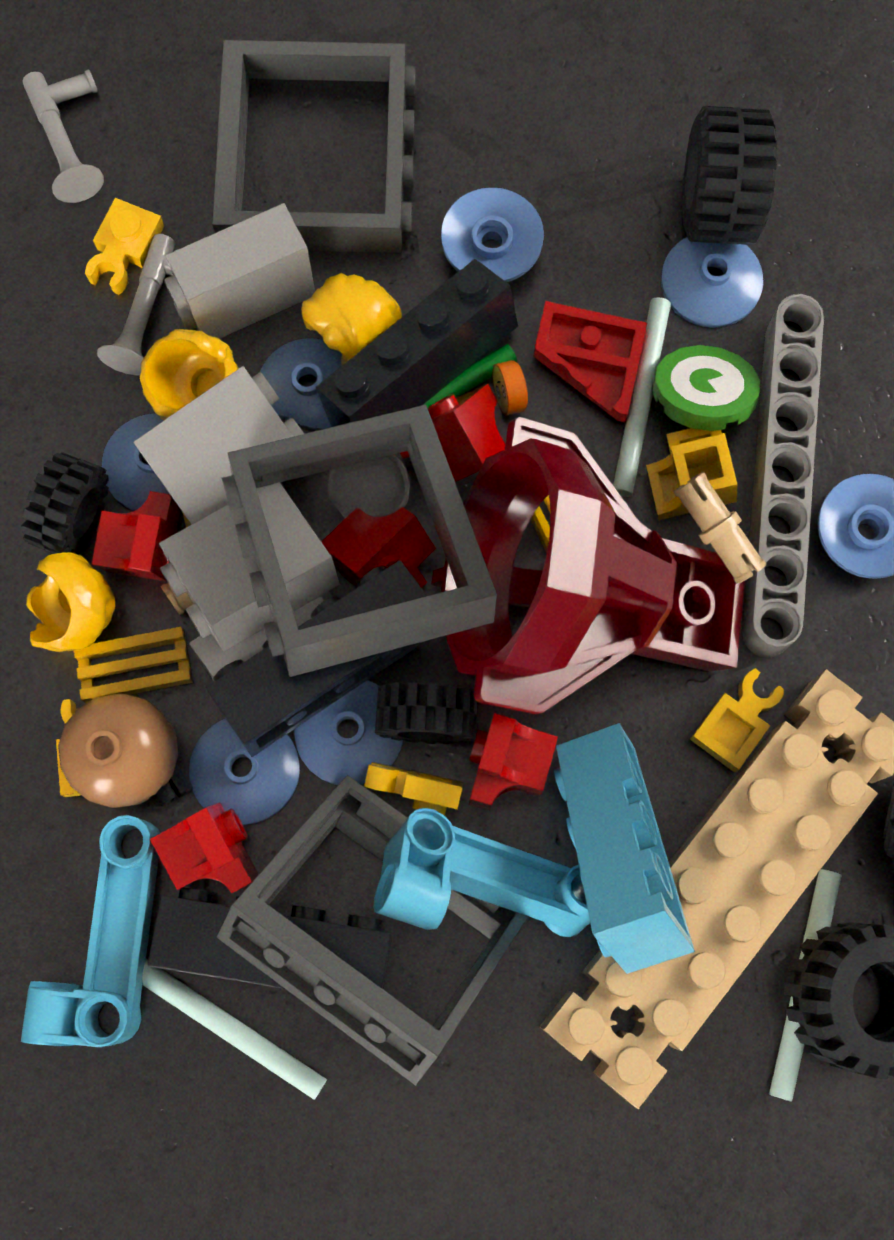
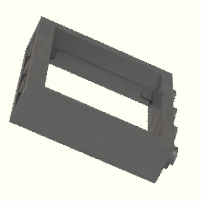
[212,40,416,253]
[222,405,497,677]
[217,775,528,1086]

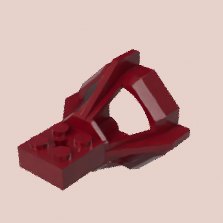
[431,417,745,714]

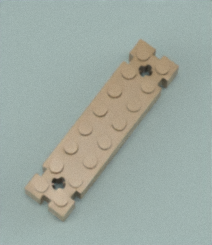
[539,669,894,1109]

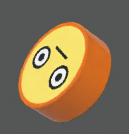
[492,360,528,416]

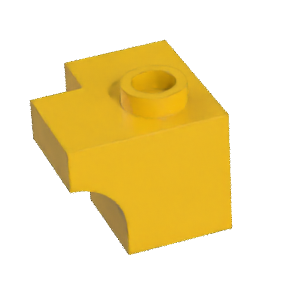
[646,428,737,520]

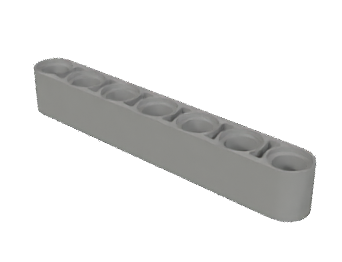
[742,294,824,658]

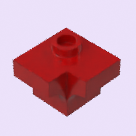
[400,384,505,482]
[91,491,181,582]
[321,507,436,588]
[468,713,558,811]
[150,802,259,893]

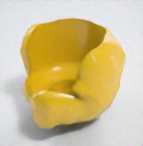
[301,273,402,365]
[140,329,239,421]
[26,552,115,652]

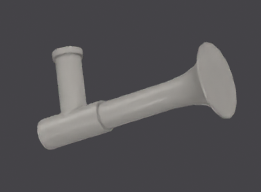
[22,69,104,203]
[97,234,176,375]

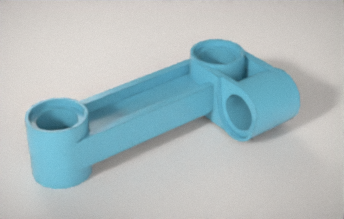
[373,808,590,937]
[21,815,160,1047]

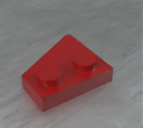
[533,301,647,422]

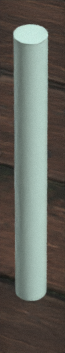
[613,297,671,497]
[769,869,842,1102]
[142,959,327,1100]

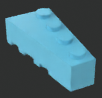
[554,723,695,974]

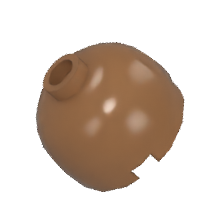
[58,694,178,808]

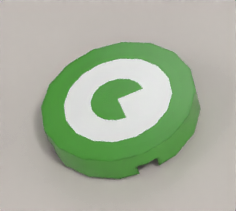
[653,345,760,431]

